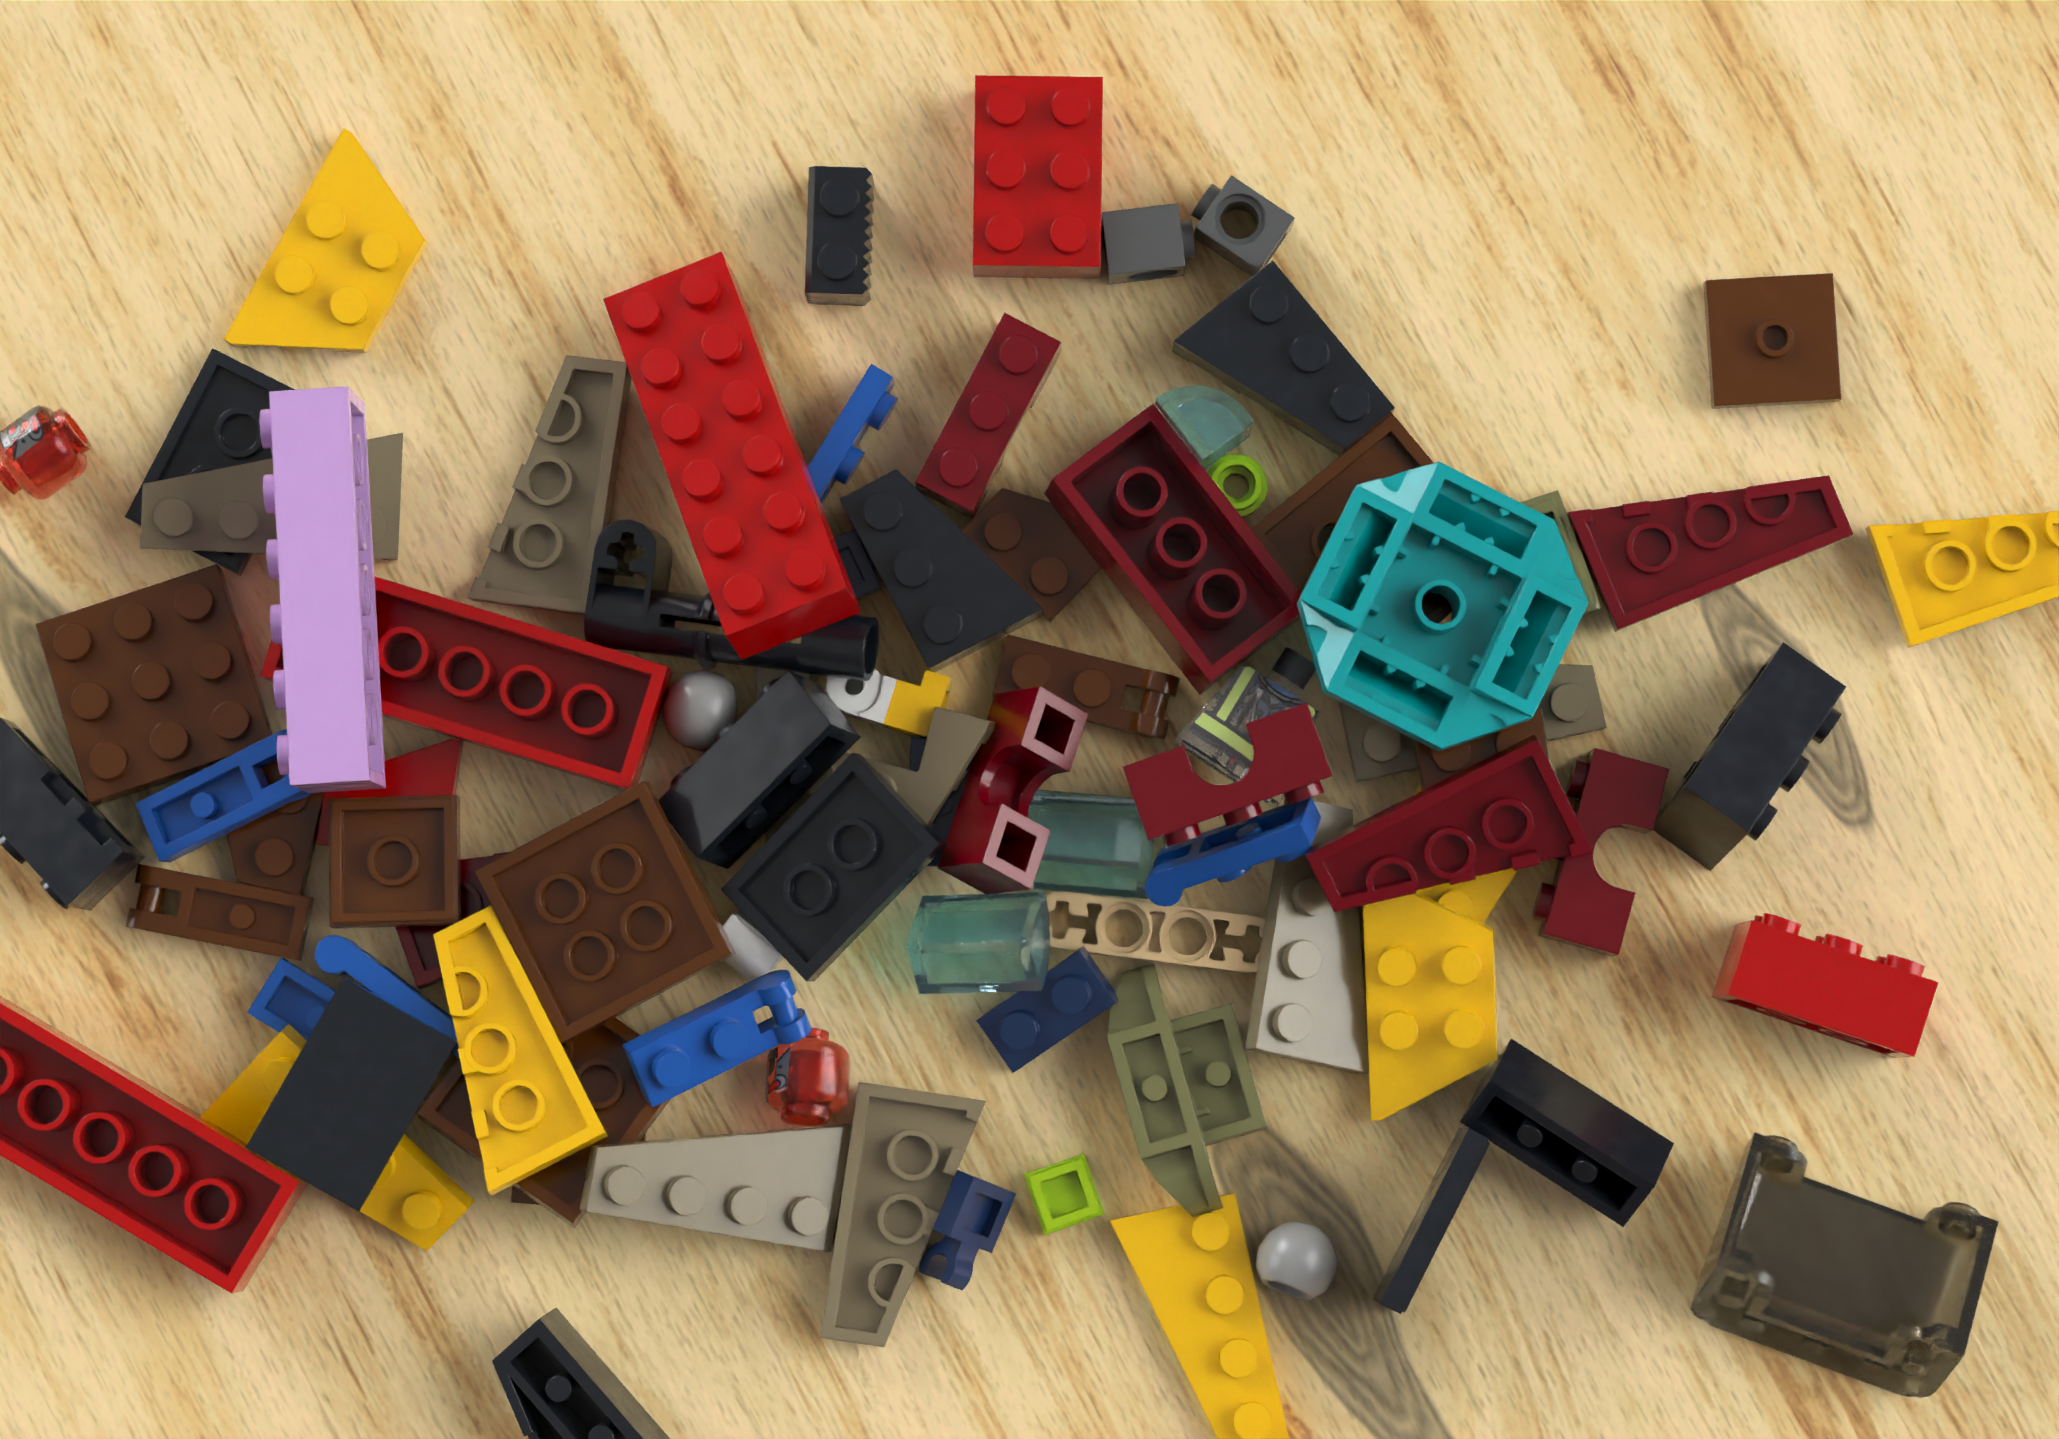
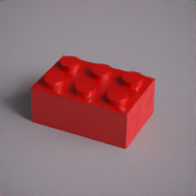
[973,75,1103,279]
[1712,913,1939,1058]

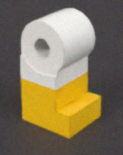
[826,669,953,738]

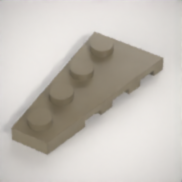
[1338,664,1607,783]

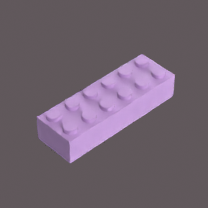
[259,386,386,793]

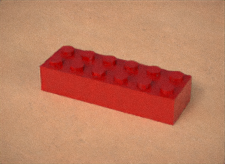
[603,251,861,660]
[260,576,673,791]
[0,995,308,1294]

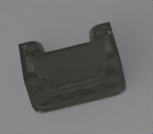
[1691,1132,1999,1398]

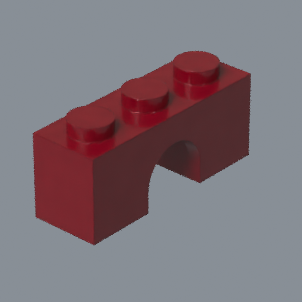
[915,312,1061,519]
[938,686,1088,895]
[1123,702,1333,848]
[1532,748,1669,957]

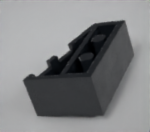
[1172,260,1395,456]
[840,469,1043,672]
[1653,642,1846,871]
[0,717,145,911]
[492,1308,670,1439]

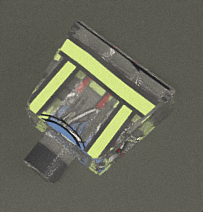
[1174,647,1320,808]

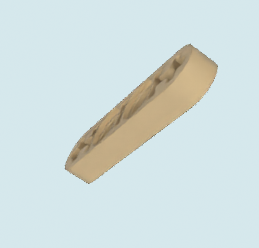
[1032,891,1265,973]

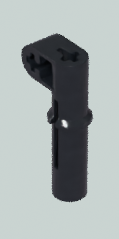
[584,519,879,681]

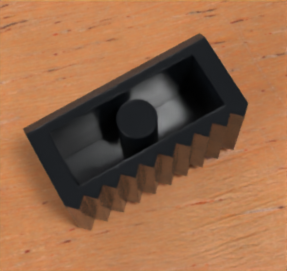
[805,166,875,306]

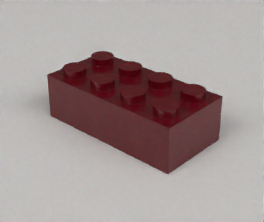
[1044,404,1301,695]

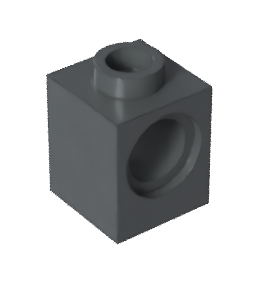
[1191,175,1295,277]
[1101,203,1196,285]

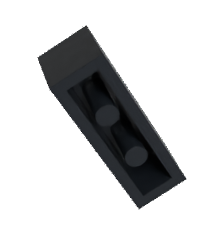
[658,670,861,869]
[1460,1039,1674,1227]

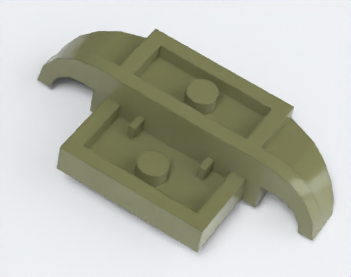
[1106,963,1268,1217]

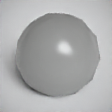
[662,670,736,751]
[1256,1221,1338,1301]

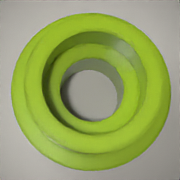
[1207,454,1268,517]

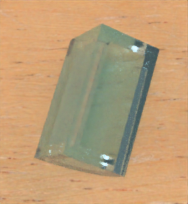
[1155,385,1254,470]
[1028,790,1154,899]
[905,892,1050,994]

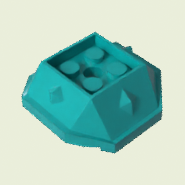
[1297,462,1589,752]

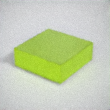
[1023,1153,1105,1235]

